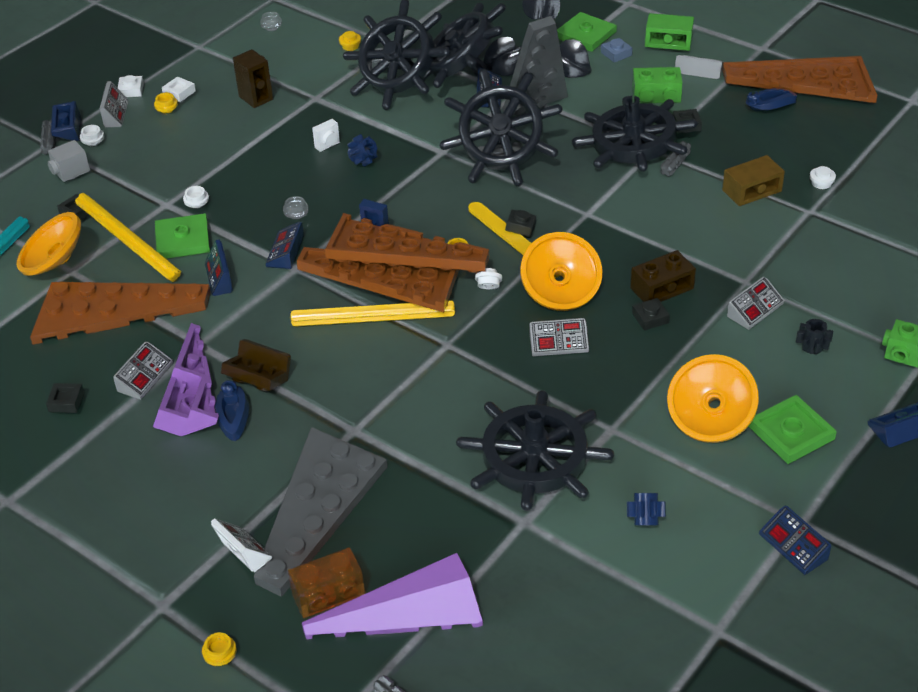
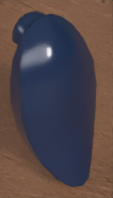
[746,88,797,111]
[215,380,249,441]

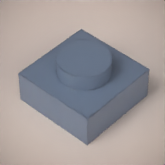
[601,38,633,62]

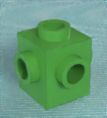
[882,319,918,368]

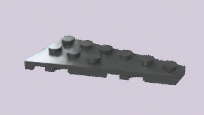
[502,16,568,115]
[254,427,387,597]

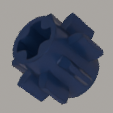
[347,134,378,167]
[627,493,666,525]

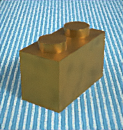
[722,155,785,206]

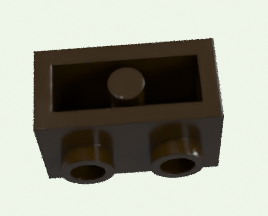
[233,49,273,108]
[630,250,696,302]

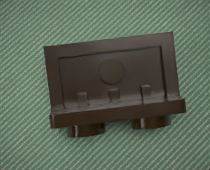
[221,339,291,391]

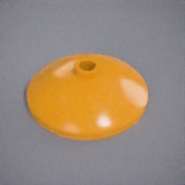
[17,212,81,276]
[520,232,602,311]
[667,354,759,443]

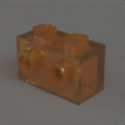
[288,547,365,619]

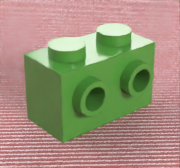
[645,13,694,51]
[632,67,683,103]

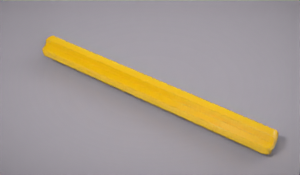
[75,193,181,282]
[291,300,455,327]

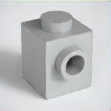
[48,140,90,182]

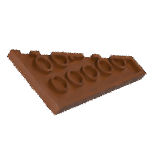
[722,56,877,103]
[325,213,489,273]
[297,247,459,313]
[30,282,211,345]

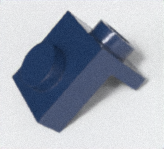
[359,199,389,226]

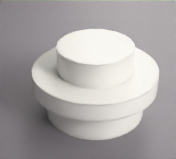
[80,125,104,146]
[810,166,836,189]
[183,186,209,208]
[475,268,502,289]

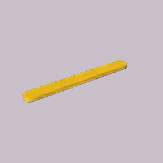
[468,202,561,278]

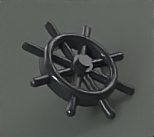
[343,0,450,110]
[417,3,506,88]
[439,69,563,186]
[572,96,698,172]
[456,390,614,511]

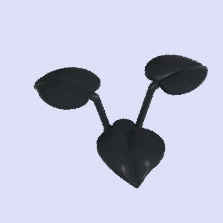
[483,0,592,78]

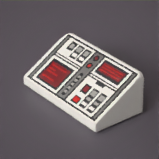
[211,518,272,572]

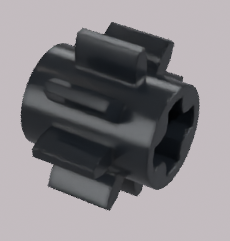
[796,319,833,354]

